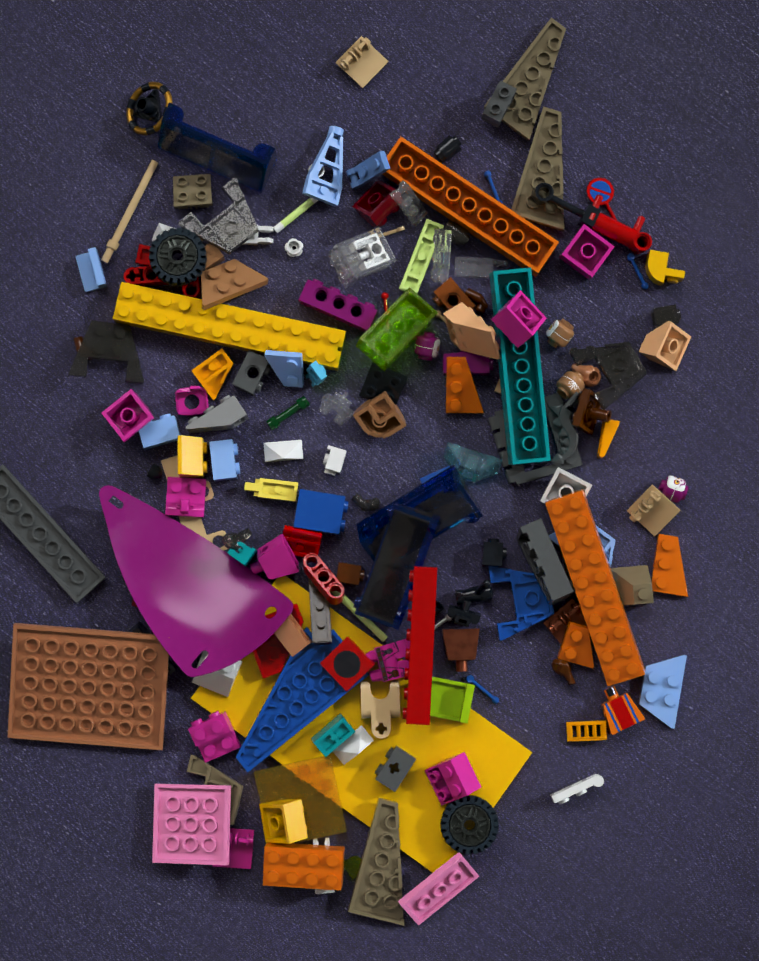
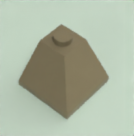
[611,565,654,606]

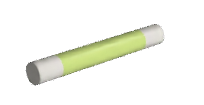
[274,197,318,234]

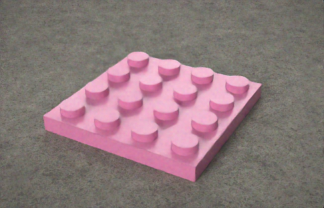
[152,784,231,865]

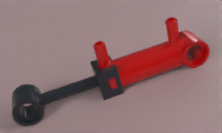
[531,183,652,254]

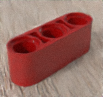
[303,553,344,605]

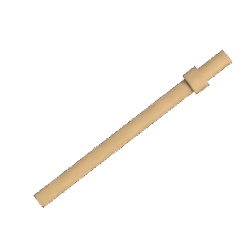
[101,160,158,264]

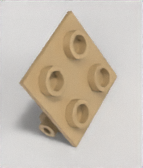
[335,36,389,88]
[627,484,681,536]

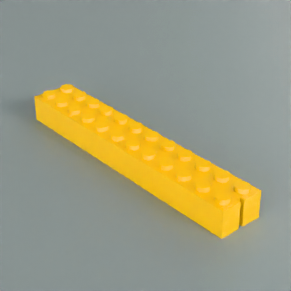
[113,282,346,371]

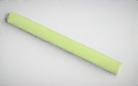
[332,591,388,642]

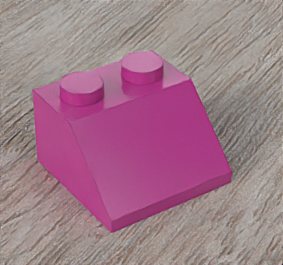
[491,290,547,348]
[102,389,154,442]

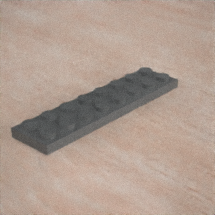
[0,464,106,603]

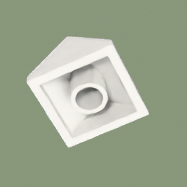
[540,467,592,503]

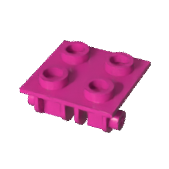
[212,828,254,869]

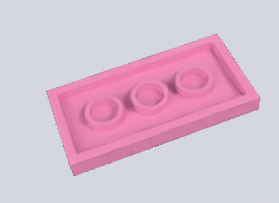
[398,852,479,925]

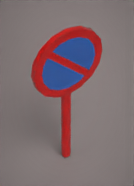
[586,178,617,220]

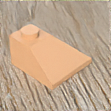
[639,321,691,371]

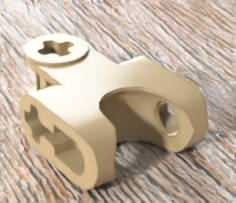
[360,680,400,739]

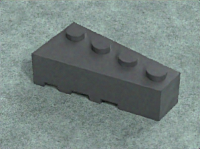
[516,518,574,606]

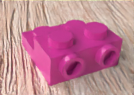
[188,711,241,763]

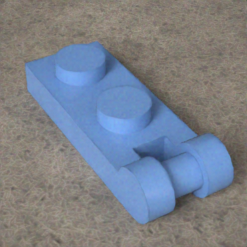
[346,151,391,190]

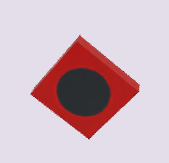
[320,636,375,692]

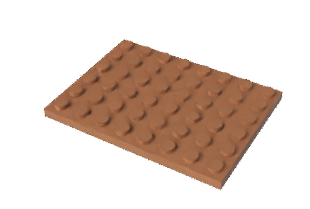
[7,623,170,750]

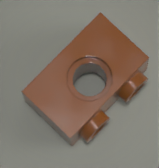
[433,277,475,311]

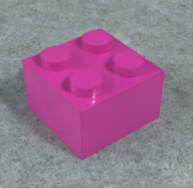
[559,224,615,280]

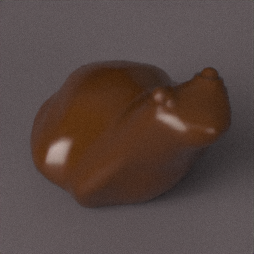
[551,659,576,685]

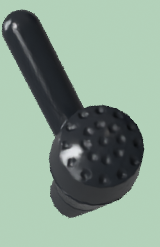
[455,580,493,605]

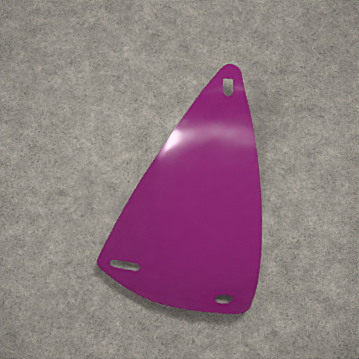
[99,485,293,677]

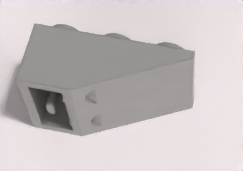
[186,395,249,433]

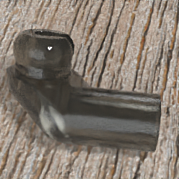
[351,493,381,511]

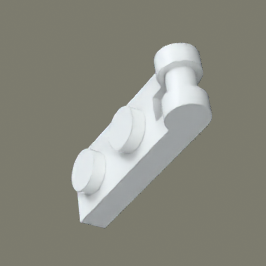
[550,774,604,805]

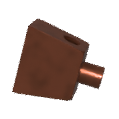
[442,628,479,672]

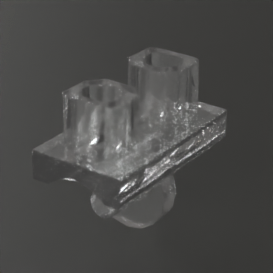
[319,392,355,426]

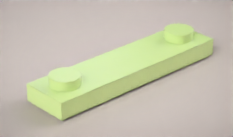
[399,219,444,296]

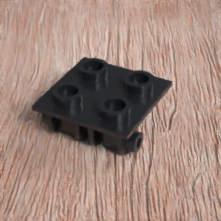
[359,362,408,404]

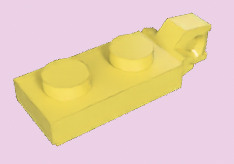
[244,478,298,502]

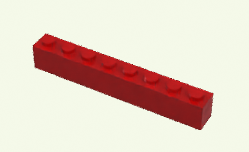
[402,566,437,725]

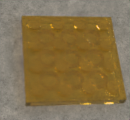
[254,755,347,843]

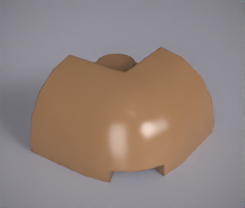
[353,391,406,439]

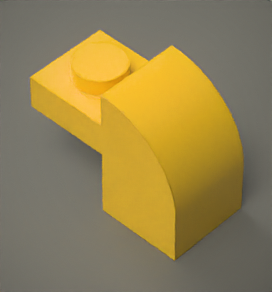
[645,250,685,286]

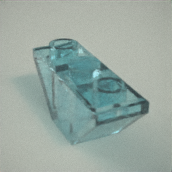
[443,442,502,482]

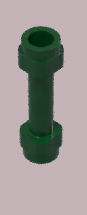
[266,396,310,431]

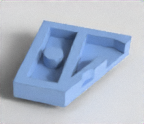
[264,350,304,388]

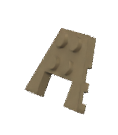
[187,754,243,825]

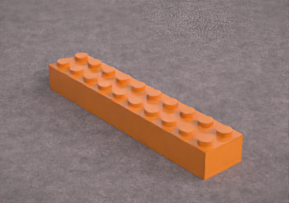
[382,136,559,277]
[545,489,645,686]

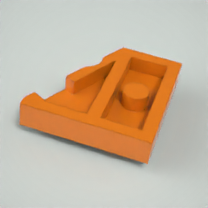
[557,621,594,669]

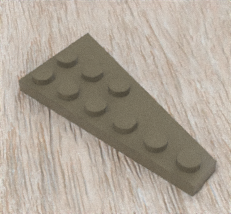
[484,18,566,141]
[511,106,564,231]
[348,797,404,926]

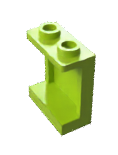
[430,677,475,724]

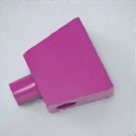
[250,534,299,579]

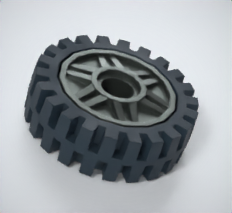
[149,227,207,286]
[441,795,499,854]

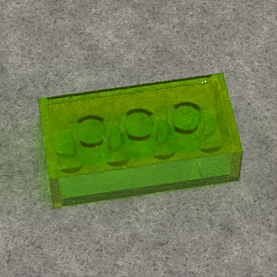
[356,287,438,372]

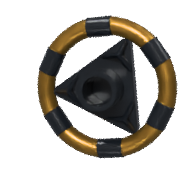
[126,82,173,135]

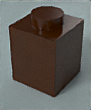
[336,562,365,585]

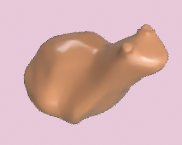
[571,364,601,387]

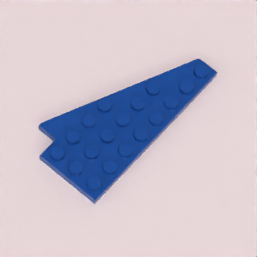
[236,627,370,772]

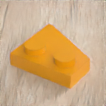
[191,348,233,400]

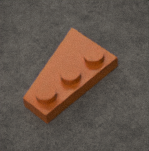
[446,357,484,413]
[651,534,688,597]

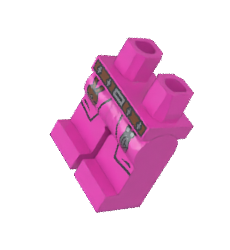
[366,639,410,682]

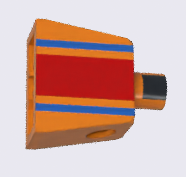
[601,686,645,735]

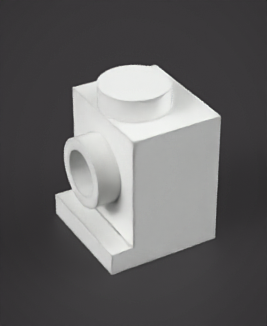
[323,445,347,476]

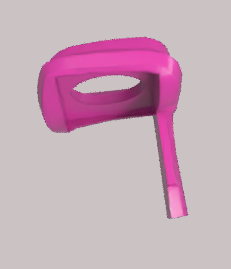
[175,386,209,416]

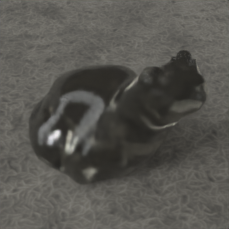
[222,528,252,550]

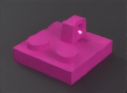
[165,477,206,518]

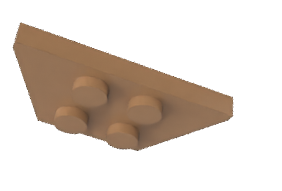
[201,259,268,311]

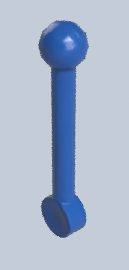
[484,171,503,204]
[627,253,649,289]
[466,675,499,704]

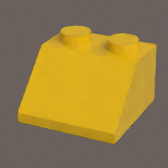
[178,435,208,478]
[259,799,308,844]

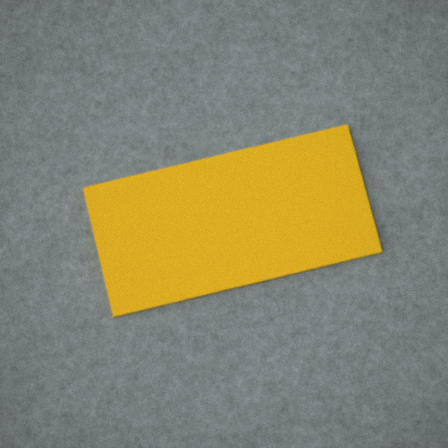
[191,576,532,873]

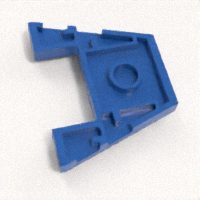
[488,566,554,641]

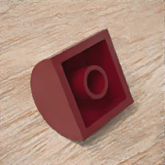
[352,180,403,228]

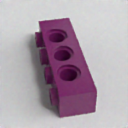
[298,279,378,333]

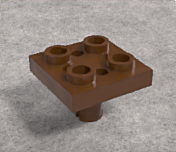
[572,388,612,435]

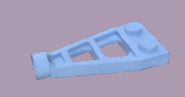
[302,126,344,207]

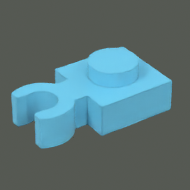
[305,361,327,387]

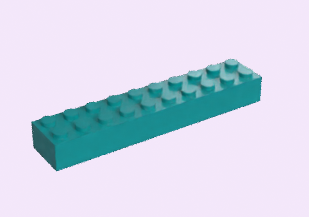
[489,268,551,465]

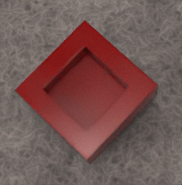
[135,244,151,266]

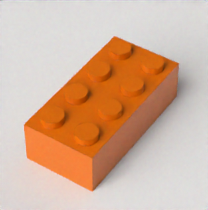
[263,842,345,890]

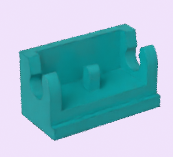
[227,542,257,567]
[311,713,355,757]

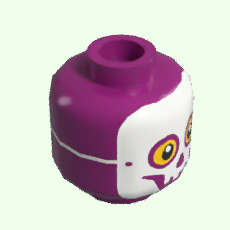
[414,331,441,361]
[658,475,688,503]

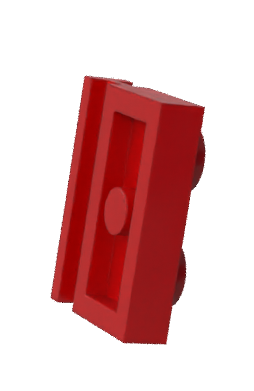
[283,525,322,557]

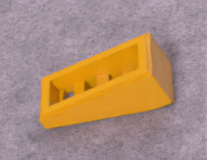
[597,420,620,459]
[566,720,607,742]

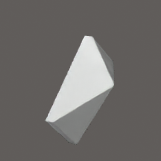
[264,440,303,462]
[333,725,374,765]

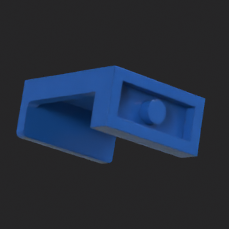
[294,489,349,535]

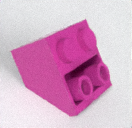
[425,752,481,806]

